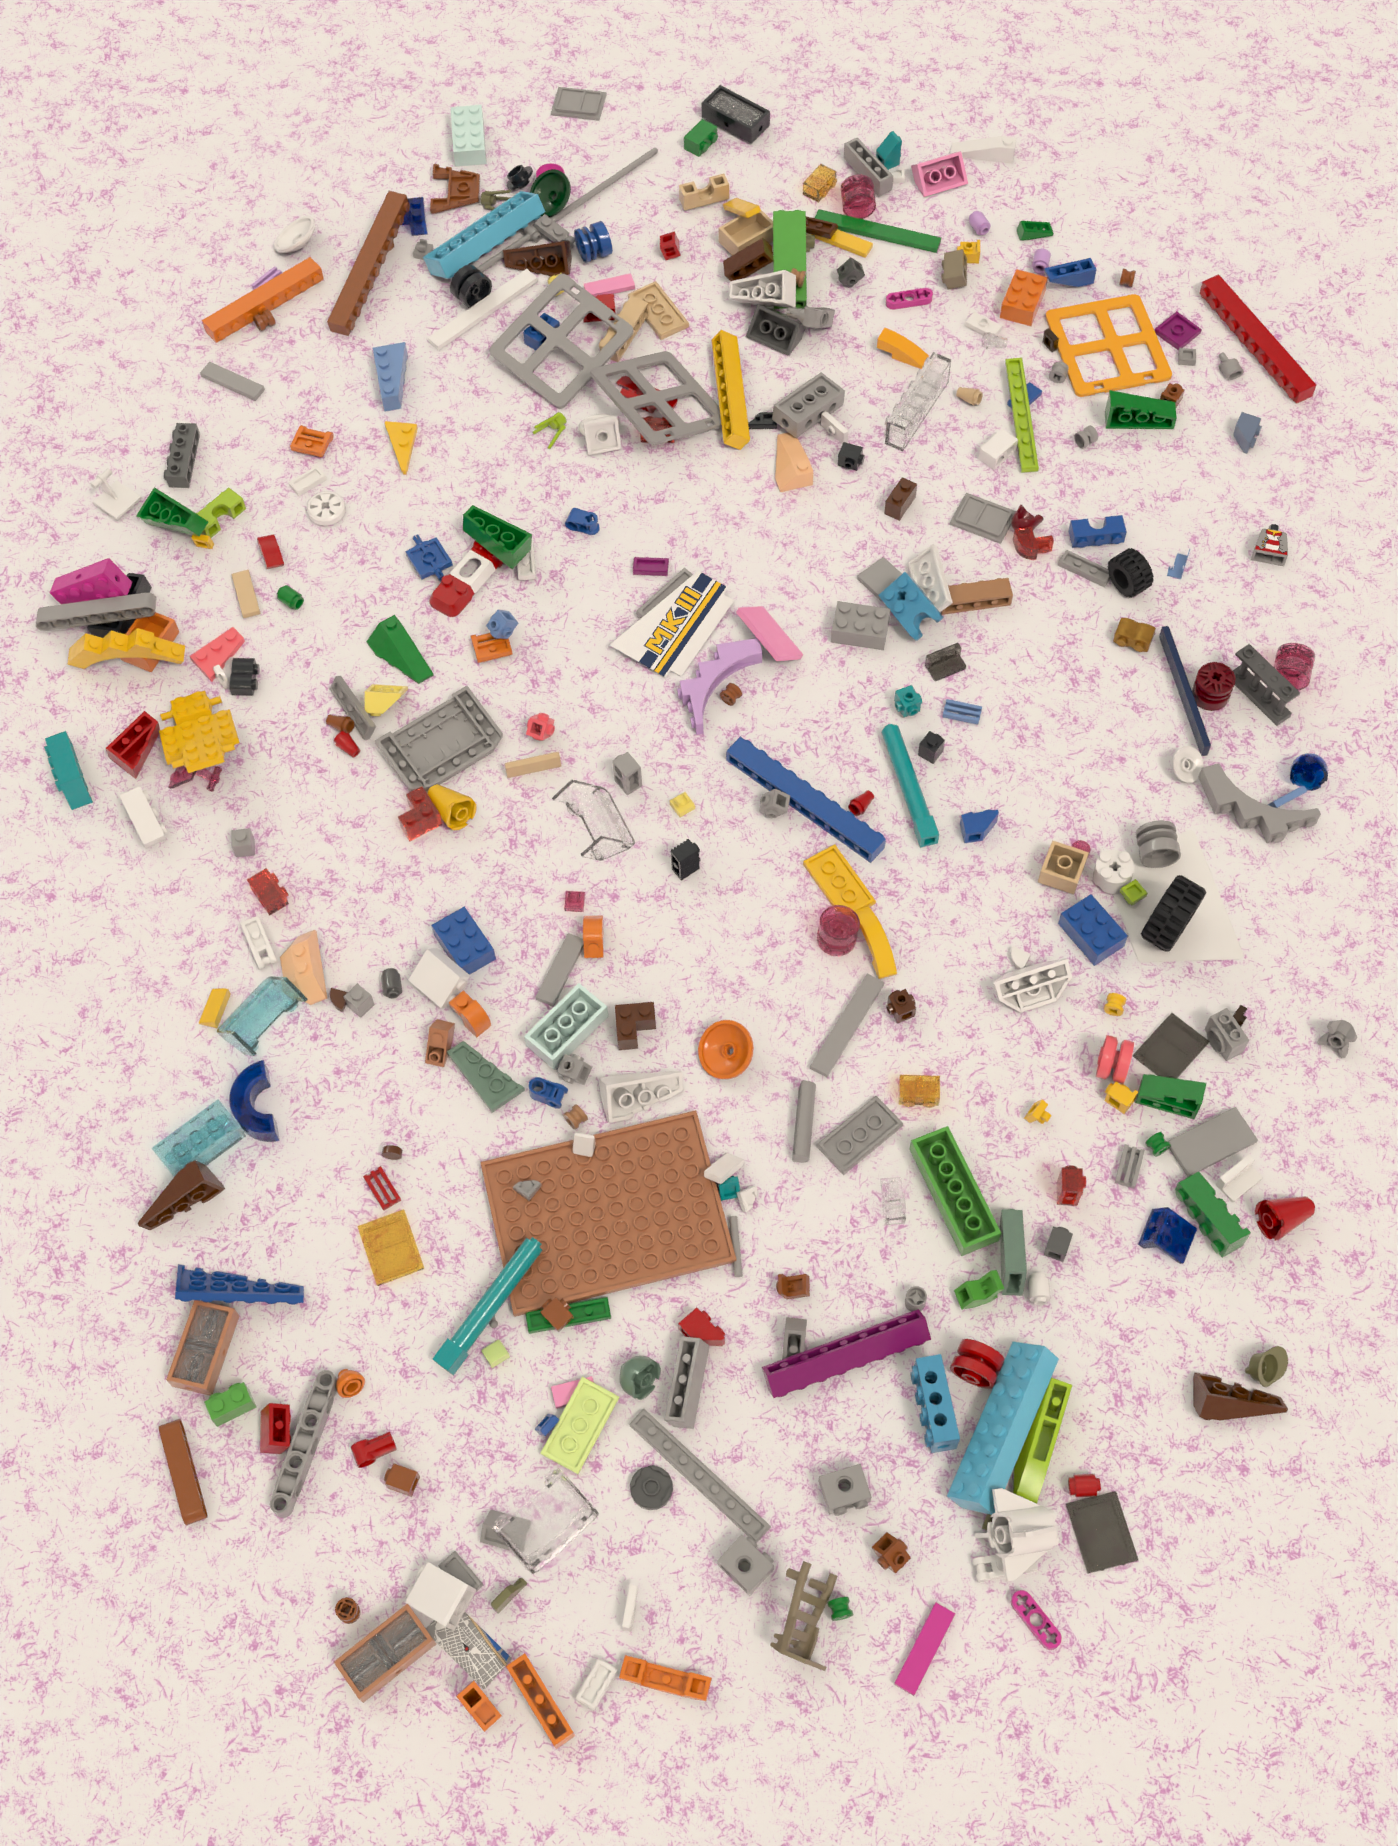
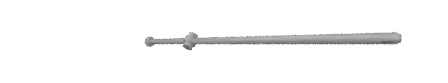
[477,148,658,273]

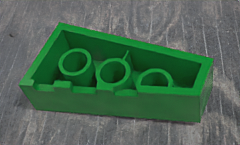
[136,487,208,536]

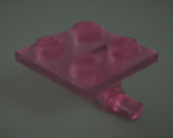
[168,766,222,792]

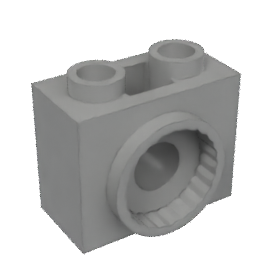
[1204,1008,1249,1061]
[818,1463,872,1516]
[717,1534,774,1596]

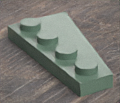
[447,1041,525,1113]

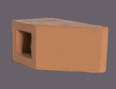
[425,1019,455,1067]

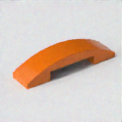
[619,1655,712,1701]

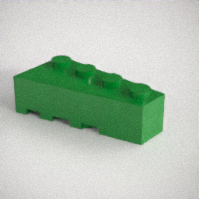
[1105,390,1177,429]
[463,505,532,569]
[1175,1171,1251,1258]

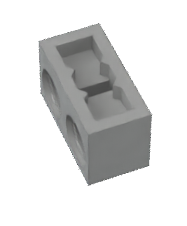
[613,752,642,795]

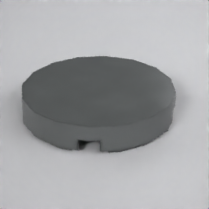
[630,1465,673,1510]

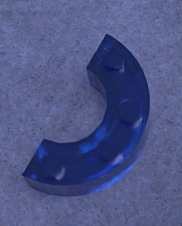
[229,1060,280,1142]

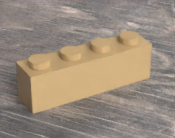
[599,296,650,362]

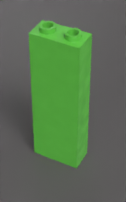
[773,210,807,309]

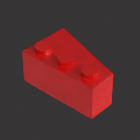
[106,711,160,779]

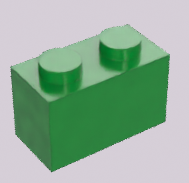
[684,119,718,157]

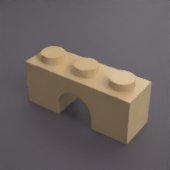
[679,174,729,211]

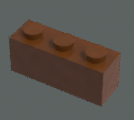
[723,238,774,281]

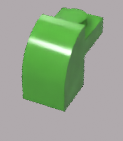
[954,1270,1005,1309]

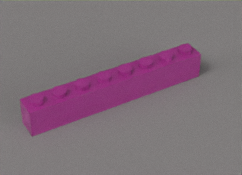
[762,1309,931,1398]

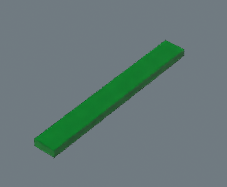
[815,209,942,253]

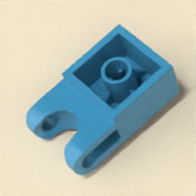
[878,572,944,641]

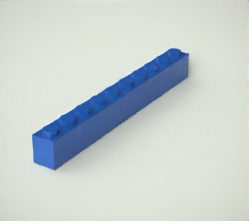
[726,736,886,863]

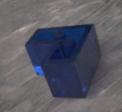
[402,197,428,236]

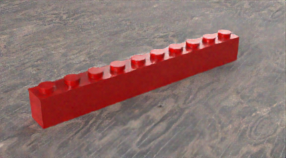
[1200,274,1316,404]

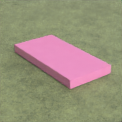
[736,606,803,661]

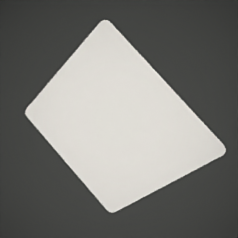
[1113,830,1243,962]

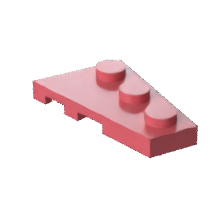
[190,627,245,682]

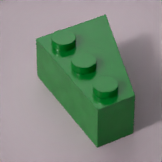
[1135,1074,1207,1119]

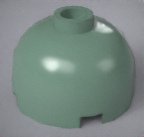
[620,1356,661,1400]

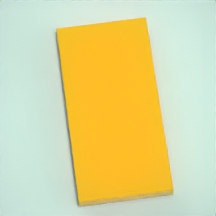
[803,844,876,922]

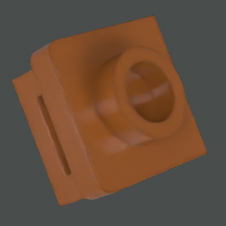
[776,1274,810,1300]

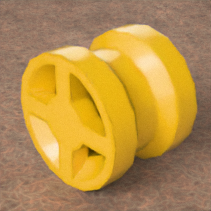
[1104,993,1127,1016]

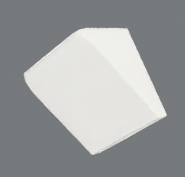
[573,1132,596,1157]

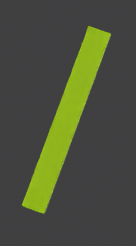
[1005,357,1039,473]

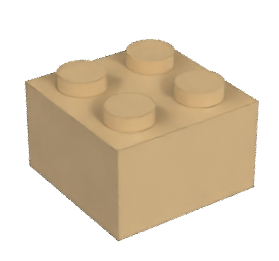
[1038,840,1089,894]

